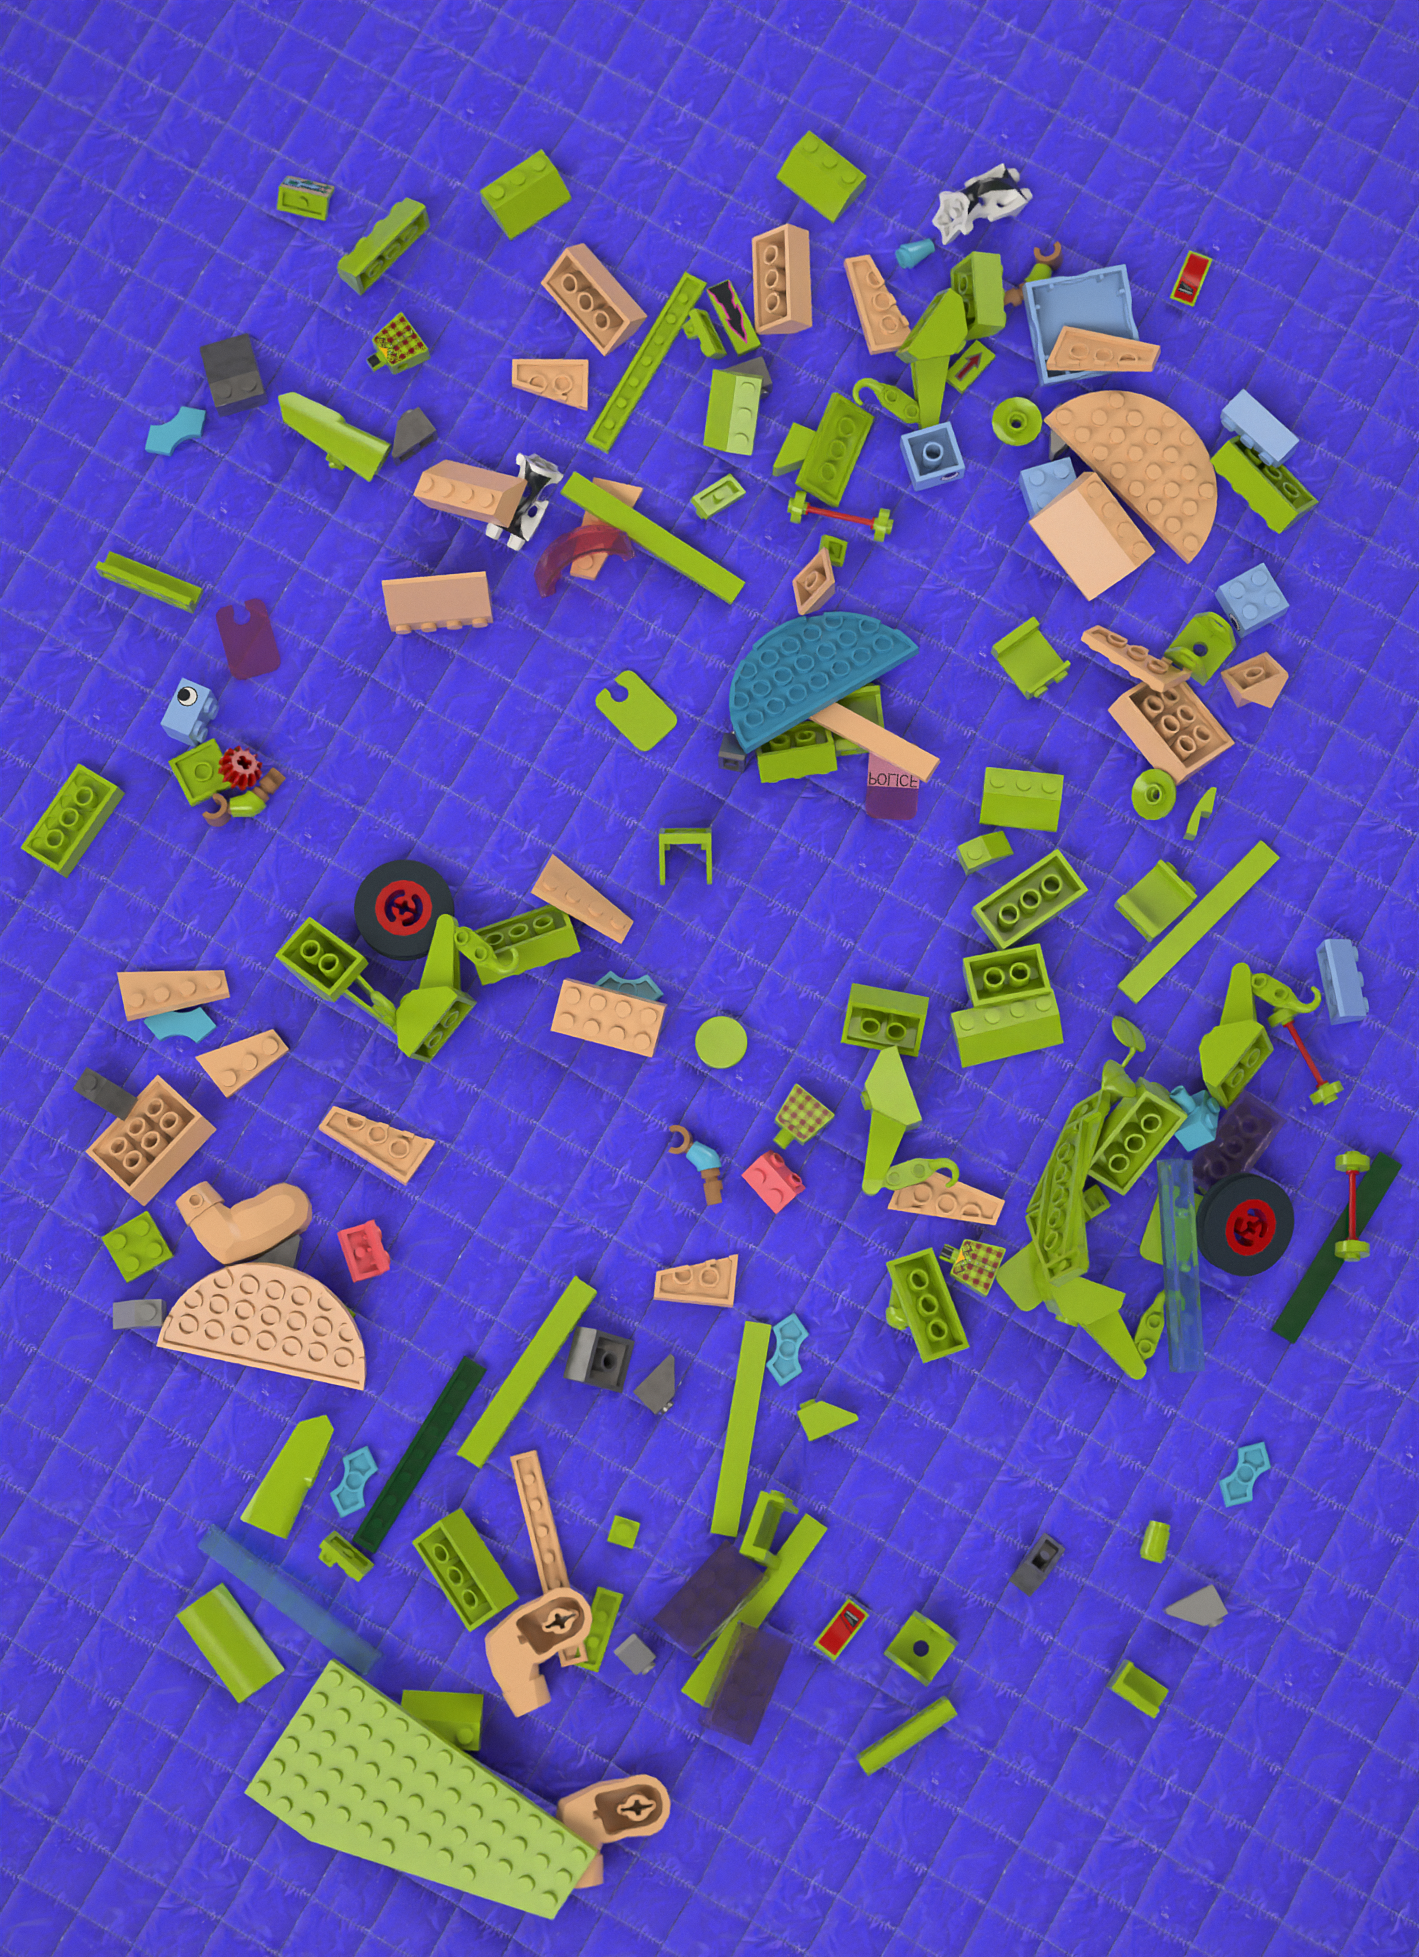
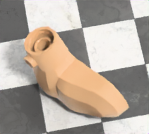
[175,1181,312,1267]
[485,1588,592,1717]
[555,1774,670,1889]

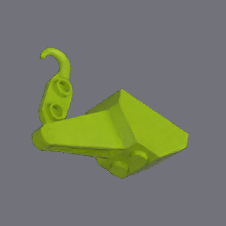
[852,288,968,430]
[396,914,520,1063]
[275,917,397,1036]
[1199,963,1321,1110]
[860,1046,959,1196]
[1033,1263,1185,1380]

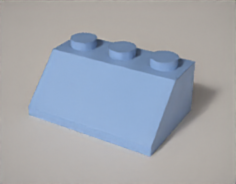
[1220,389,1300,468]
[1316,939,1369,1025]

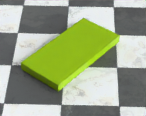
[795,392,875,508]

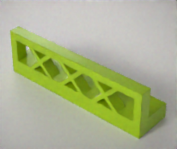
[95,551,204,614]

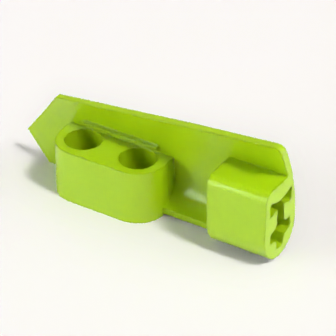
[278,392,392,482]
[240,1415,334,1539]

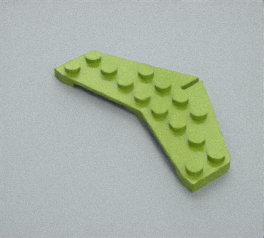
[1025,1089,1111,1287]

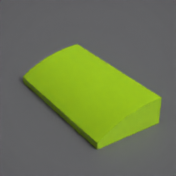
[20,763,125,878]
[886,1247,970,1363]
[176,1583,285,1703]

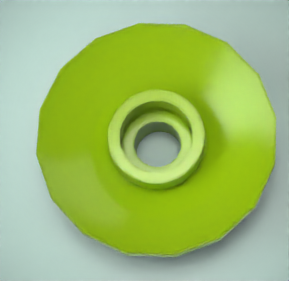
[991,397,1042,447]
[1131,769,1177,820]

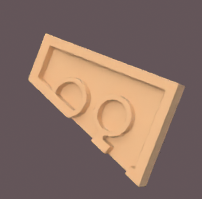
[512,359,589,411]

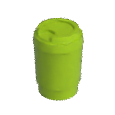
[1140,1520,1170,1563]

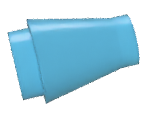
[896,238,935,269]

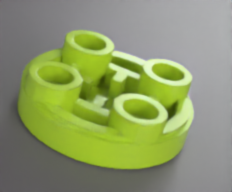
[695,1016,747,1069]

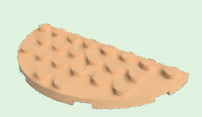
[1043,390,1217,564]
[157,1262,367,1390]

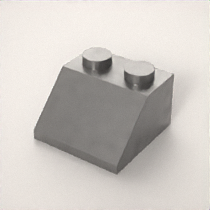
[563,1326,635,1393]

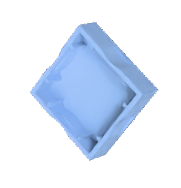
[1022,264,1139,387]

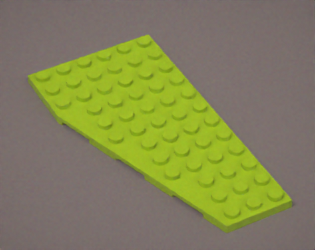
[244,1658,599,1920]

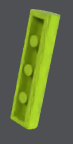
[856,1696,958,1777]

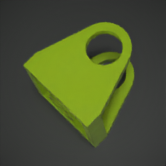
[1163,612,1236,687]
[659,828,712,885]
[883,1610,958,1687]

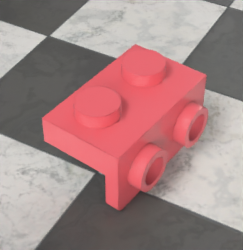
[741,1150,806,1214]
[337,1220,390,1283]

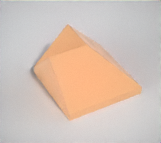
[792,547,835,615]
[1220,652,1289,708]

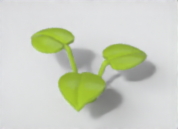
[1100,1015,1174,1108]

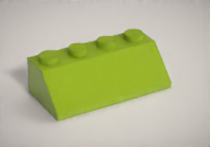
[337,197,430,296]
[1210,435,1318,534]
[474,904,581,986]
[949,988,1064,1068]
[1087,1076,1188,1196]
[412,1508,519,1632]

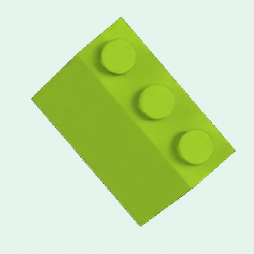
[776,130,867,224]
[480,149,572,241]
[950,251,1006,341]
[703,369,764,456]
[754,721,838,783]
[979,767,1064,832]
[962,943,1051,1008]
[841,983,929,1057]
[401,1690,484,1751]

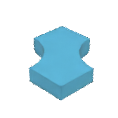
[145,406,207,456]
[594,971,664,1001]
[143,1007,217,1044]
[766,1313,809,1387]
[1218,1442,1271,1507]
[330,1446,379,1518]

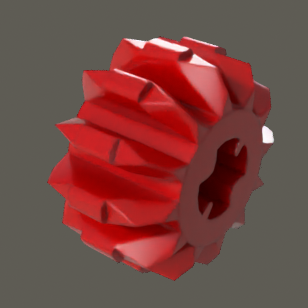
[218,745,263,791]

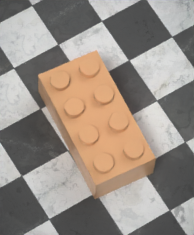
[551,978,668,1057]

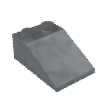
[199,333,268,418]

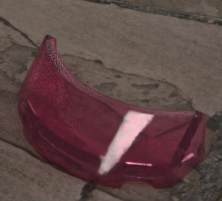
[534,525,637,599]

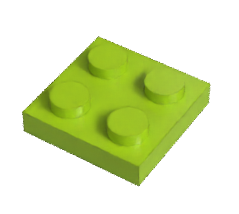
[101,1211,174,1284]

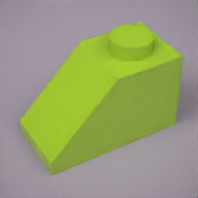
[773,422,816,477]
[956,831,1014,876]
[796,1399,859,1442]

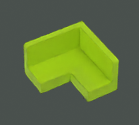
[1106,1659,1168,1718]

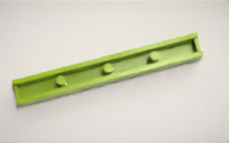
[457,1275,597,1469]

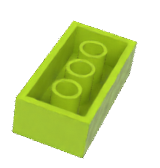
[971,848,1088,951]

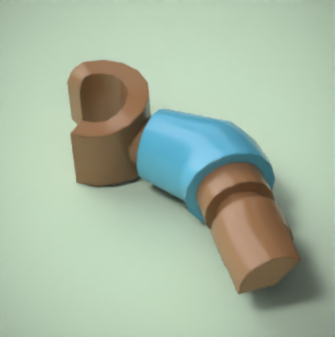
[668,1125,723,1206]

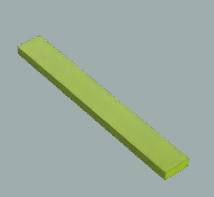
[586,272,707,454]
[560,471,746,605]
[1117,840,1280,1005]
[710,1321,772,1537]
[681,1513,827,1707]

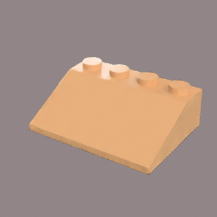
[1028,472,1155,601]
[382,571,493,634]
[1108,665,1235,787]
[85,1075,217,1206]

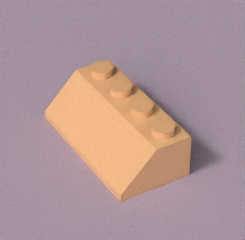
[752,223,812,335]
[541,243,648,356]
[413,459,528,528]

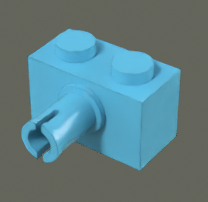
[1170,1086,1220,1152]

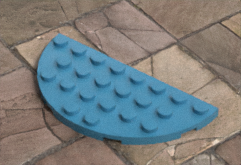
[729,612,919,754]

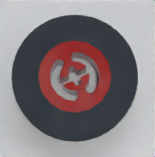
[354,860,455,961]
[1194,1172,1294,1277]

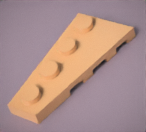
[844,255,911,355]
[1046,326,1161,372]
[570,477,643,581]
[1081,625,1192,693]
[530,854,634,944]
[117,970,230,1021]
[319,1106,436,1186]
[887,1160,1005,1225]

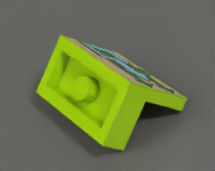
[277,176,335,221]

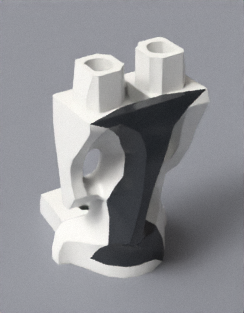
[932,164,1032,245]
[485,452,564,551]

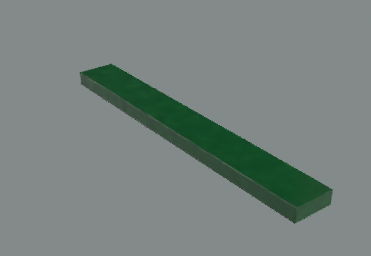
[1271,1151,1403,1344]
[352,1356,487,1554]

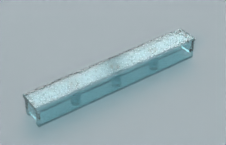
[1156,1158,1205,1373]
[197,1523,385,1676]

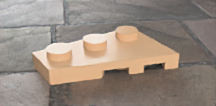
[195,1029,290,1099]
[654,1254,738,1308]

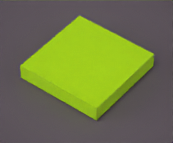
[168,738,231,807]

